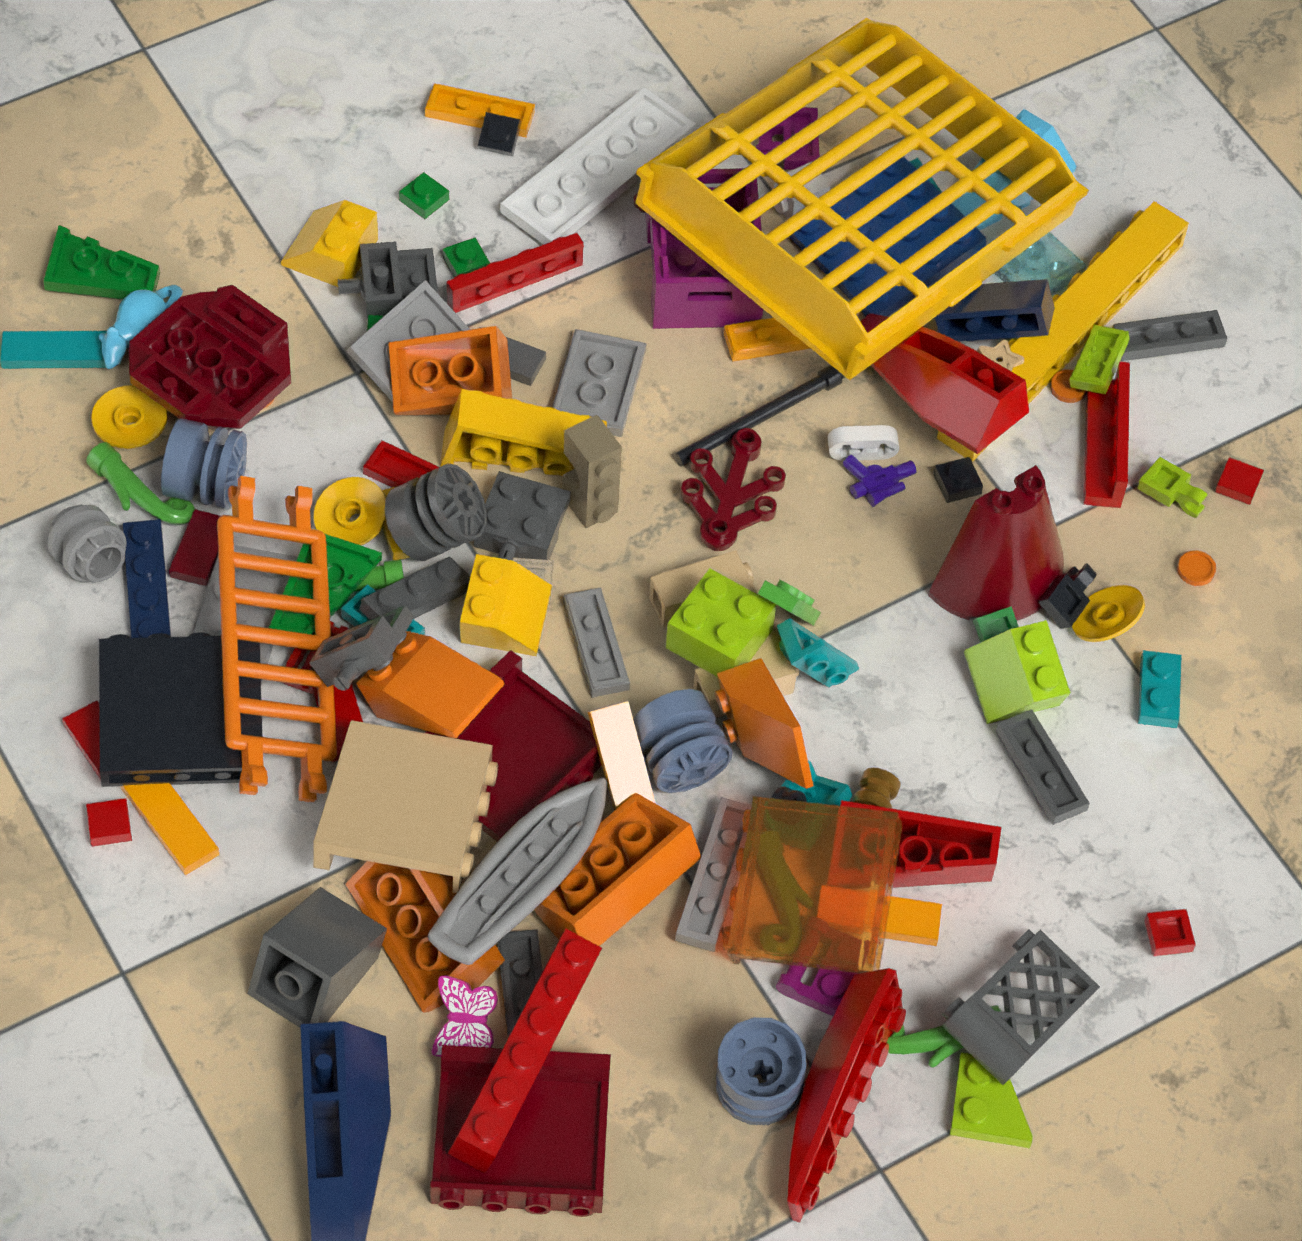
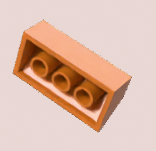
[534,793,701,946]
[345,861,505,1013]

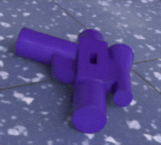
[843,455,917,507]

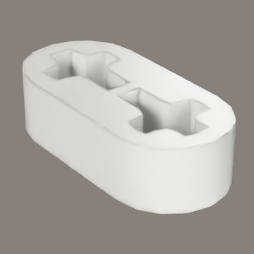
[827,425,899,461]

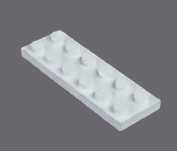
[500,87,696,245]

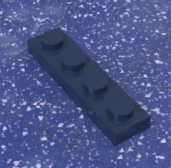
[123,519,171,638]

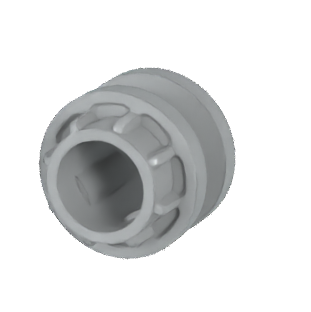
[48,504,126,583]

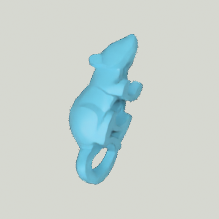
[99,285,183,369]

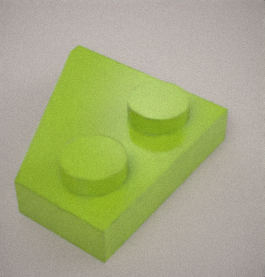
[950,1052,1033,1148]

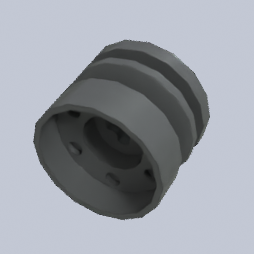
[385,464,487,561]

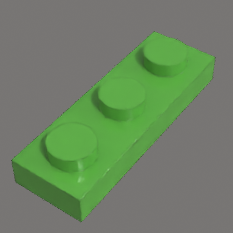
[758,579,821,626]

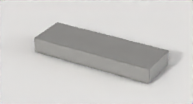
[563,587,630,698]

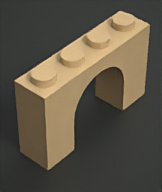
[649,550,799,718]

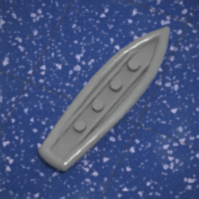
[428,778,607,965]

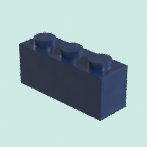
[935,279,1055,342]

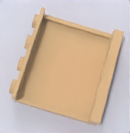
[313,720,498,893]

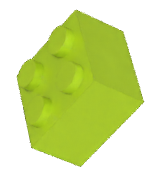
[666,568,776,677]

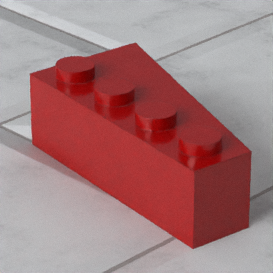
[827,800,1002,890]

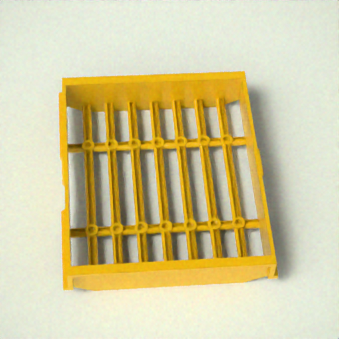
[636,18,1089,380]

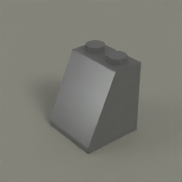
[247,887,387,1027]

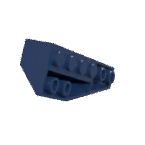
[300,1021,391,1241]

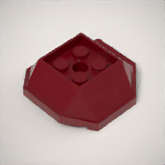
[129,285,291,431]

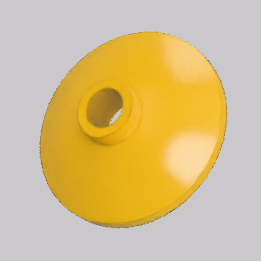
[91,385,167,449]
[313,477,386,545]
[1072,585,1145,642]

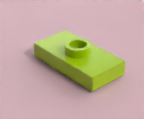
[1069,325,1130,394]

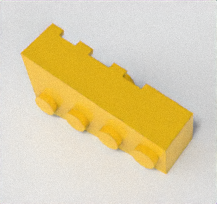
[440,389,607,476]

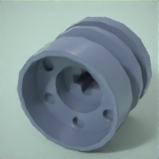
[161,418,247,510]
[633,689,733,793]
[716,1017,806,1125]

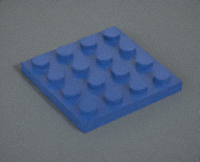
[789,156,986,316]

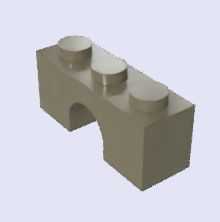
[562,415,622,528]

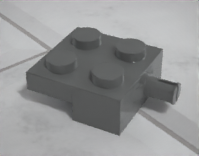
[337,241,438,319]
[474,471,571,567]
[310,605,414,691]

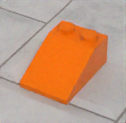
[389,326,512,415]
[356,631,504,739]
[715,658,814,789]

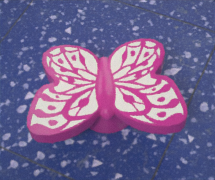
[432,975,498,1057]

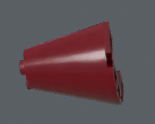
[928,465,1064,621]

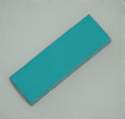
[0,331,107,369]

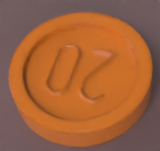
[1050,369,1087,403]
[1177,550,1216,586]

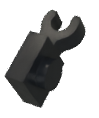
[1038,563,1097,629]

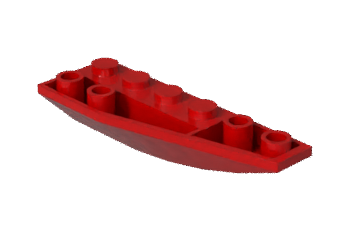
[860,314,1029,454]
[787,968,906,1223]

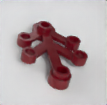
[680,428,786,551]

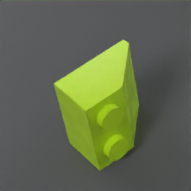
[964,620,1071,724]

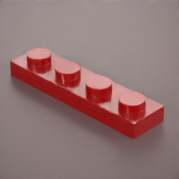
[447,233,584,313]

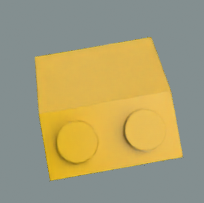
[281,200,378,287]
[460,554,552,657]

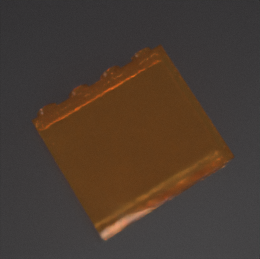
[723,796,903,974]

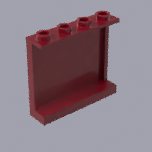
[425,650,602,842]
[430,1045,611,1217]

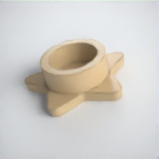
[977,340,1024,371]

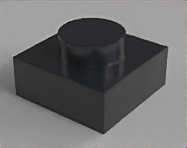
[478,112,521,156]
[933,457,983,503]

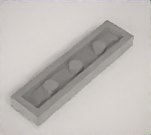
[675,797,760,952]

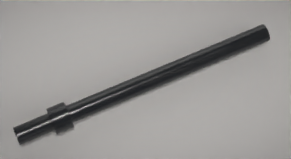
[674,365,846,466]

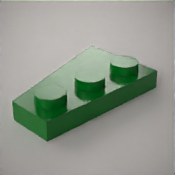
[43,225,160,299]
[269,533,382,635]

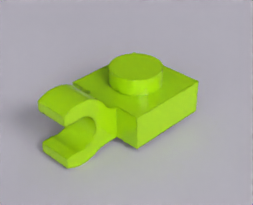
[1138,457,1208,518]

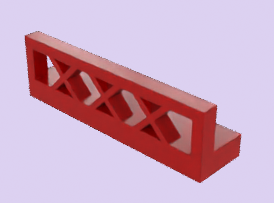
[1083,362,1130,508]

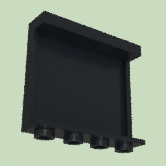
[99,632,263,787]

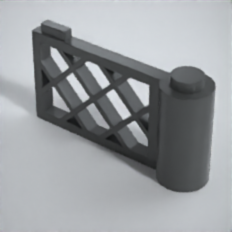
[942,929,1100,1085]

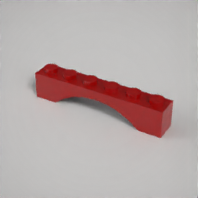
[448,929,602,1173]

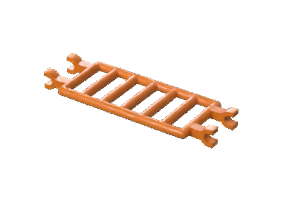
[217,476,337,802]

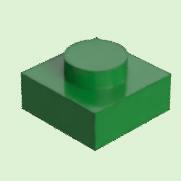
[399,172,450,220]
[443,237,490,278]
[973,606,1019,643]

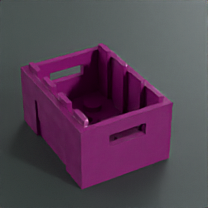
[645,168,763,329]

